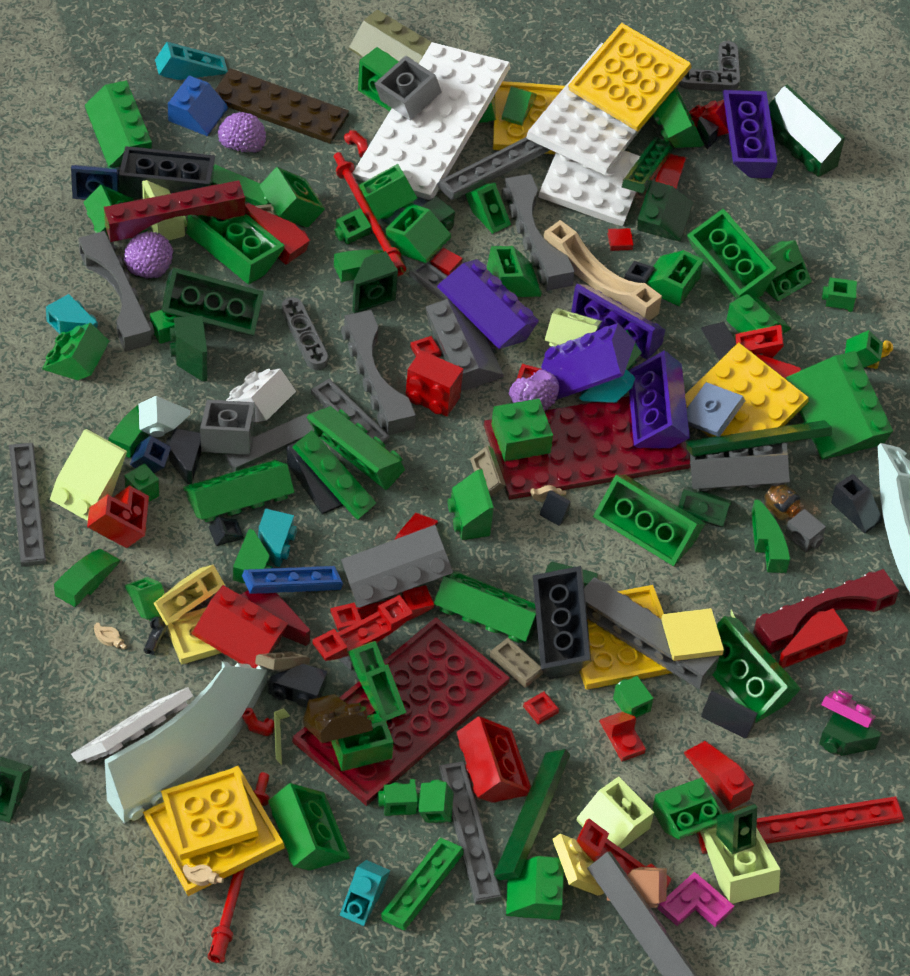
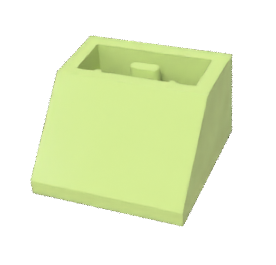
[576,777,654,849]

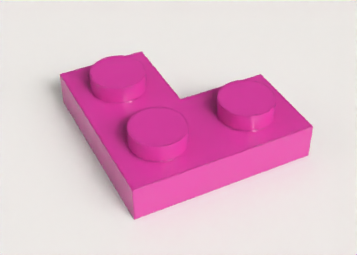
[821,689,876,728]
[658,872,734,927]

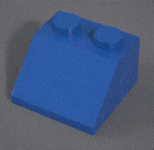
[168,76,228,136]

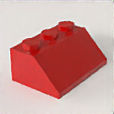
[192,585,288,668]
[456,716,531,803]

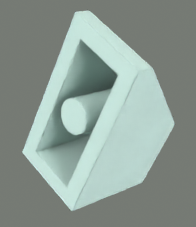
[139,396,190,437]

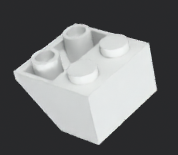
[226,369,296,422]

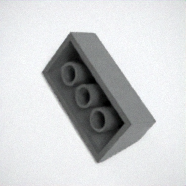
[425,299,504,391]
[690,442,790,491]
[341,525,453,608]

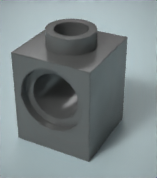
[785,509,826,553]

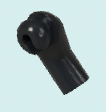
[143,617,168,655]

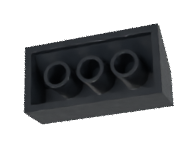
[119,146,215,198]
[532,566,592,679]

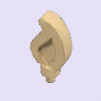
[530,485,566,502]
[94,622,127,650]
[183,864,224,886]

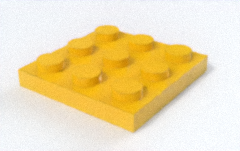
[161,767,259,861]

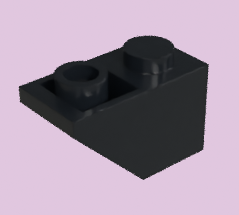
[831,474,882,534]
[268,664,327,708]

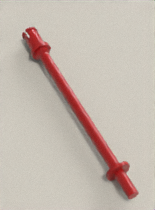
[333,152,406,276]
[207,772,270,963]

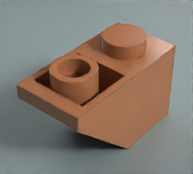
[607,867,667,908]

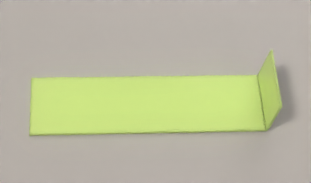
[274,708,290,765]

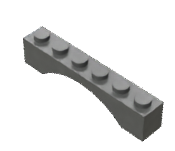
[502,174,575,291]
[78,231,154,352]
[341,310,416,435]

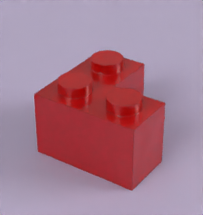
[87,485,149,548]

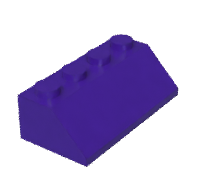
[723,90,778,178]
[437,259,539,349]
[571,284,665,360]
[541,323,636,400]
[629,351,690,448]

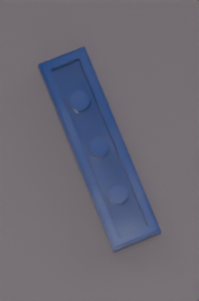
[242,566,343,594]

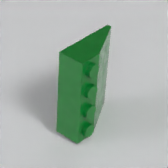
[785,351,893,460]

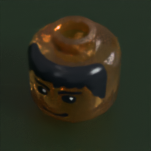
[765,484,801,520]

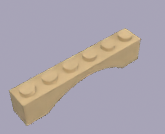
[544,220,662,320]

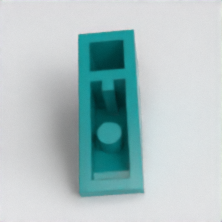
[155,42,228,80]

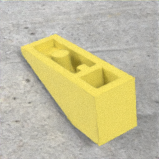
[154,565,225,625]

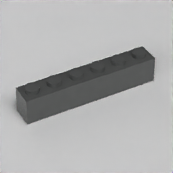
[584,577,719,690]

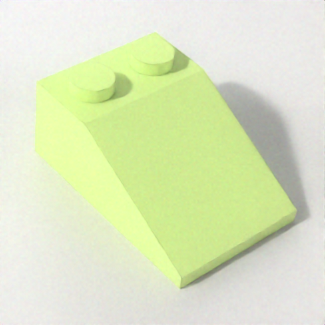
[50,429,127,521]
[700,825,780,904]

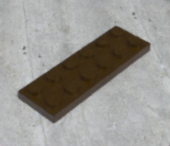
[215,68,349,144]

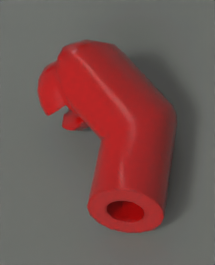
[344,130,368,157]
[242,708,275,736]

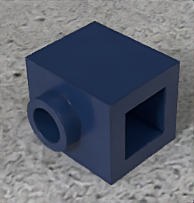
[130,436,171,474]

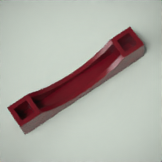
[104,180,245,242]
[753,569,899,654]

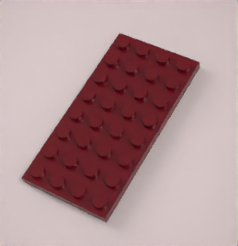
[483,396,691,500]
[292,617,510,806]

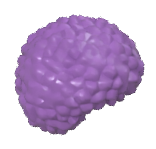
[218,112,266,153]
[124,231,173,278]
[509,369,559,411]

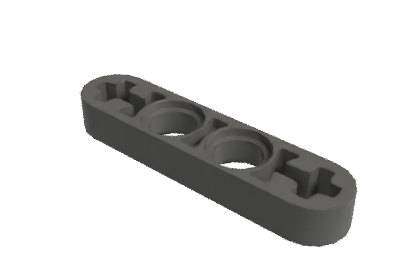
[282,297,328,370]

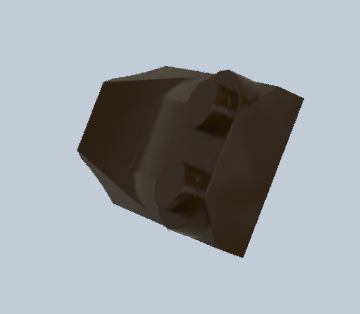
[303,694,373,743]

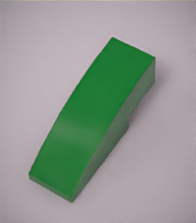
[334,250,406,283]
[108,405,150,458]
[751,500,790,573]
[54,549,120,607]
[348,641,406,721]

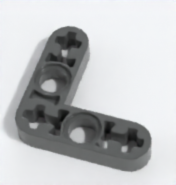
[678,41,740,91]

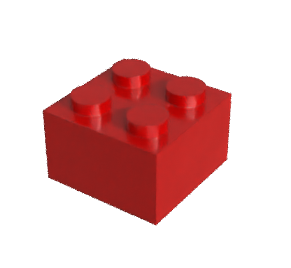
[405,350,463,416]

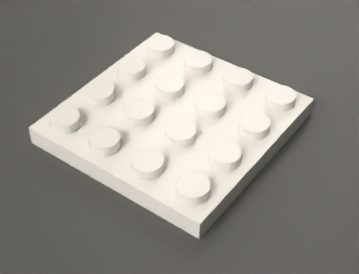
[538,151,640,226]
[71,687,193,763]

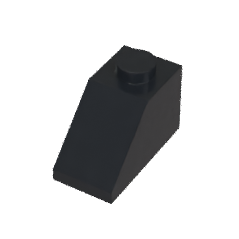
[166,428,202,484]

